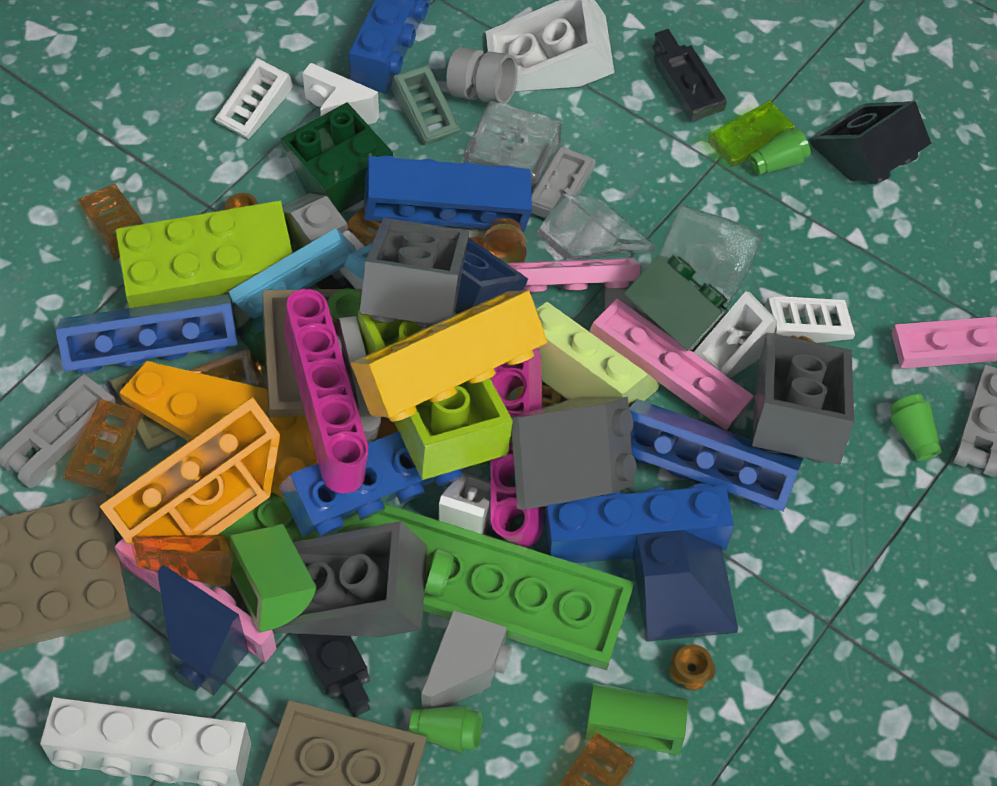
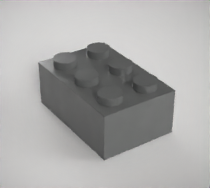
[752,332,854,465]

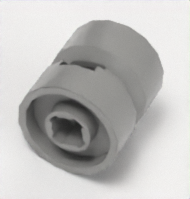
[446,47,518,104]

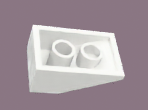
[486,0,614,91]

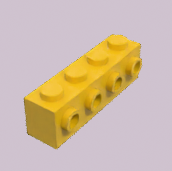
[350,290,548,422]

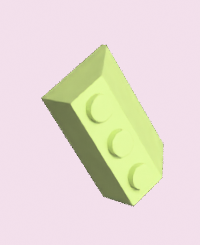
[536,302,660,408]

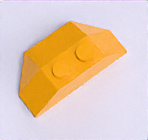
[100,397,280,551]

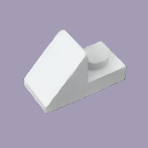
[303,63,379,124]

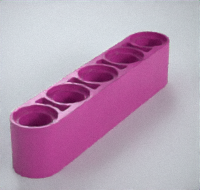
[285,289,368,493]
[491,347,543,547]

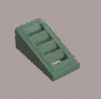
[391,65,461,145]

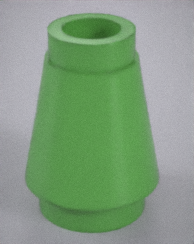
[749,128,811,176]
[890,394,942,461]
[409,705,483,754]

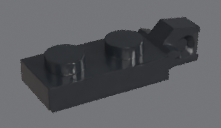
[652,29,727,122]
[295,634,371,717]

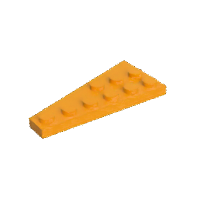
[119,361,398,521]

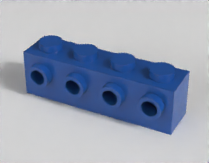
[349,0,431,94]
[364,155,532,232]
[56,293,237,373]
[629,399,803,512]
[279,431,463,537]
[544,483,734,563]

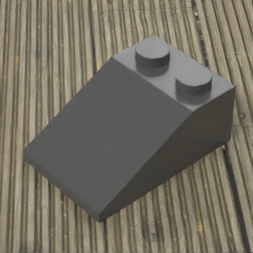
[359,218,469,328]
[511,396,636,510]
[272,521,427,637]

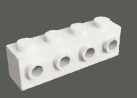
[40,697,252,786]

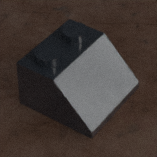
[809,101,932,184]

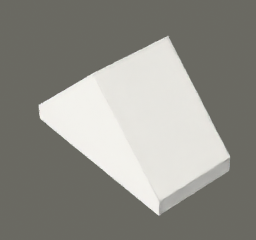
[693,291,777,378]
[439,472,491,535]

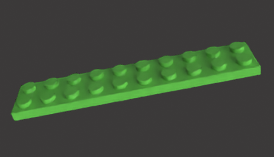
[208,492,635,670]

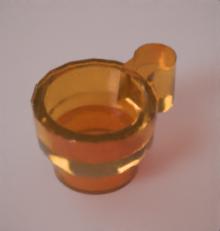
[470,218,527,263]

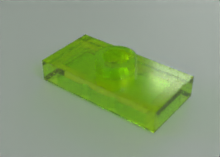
[708,100,794,168]

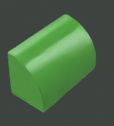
[228,524,316,633]
[585,683,688,755]

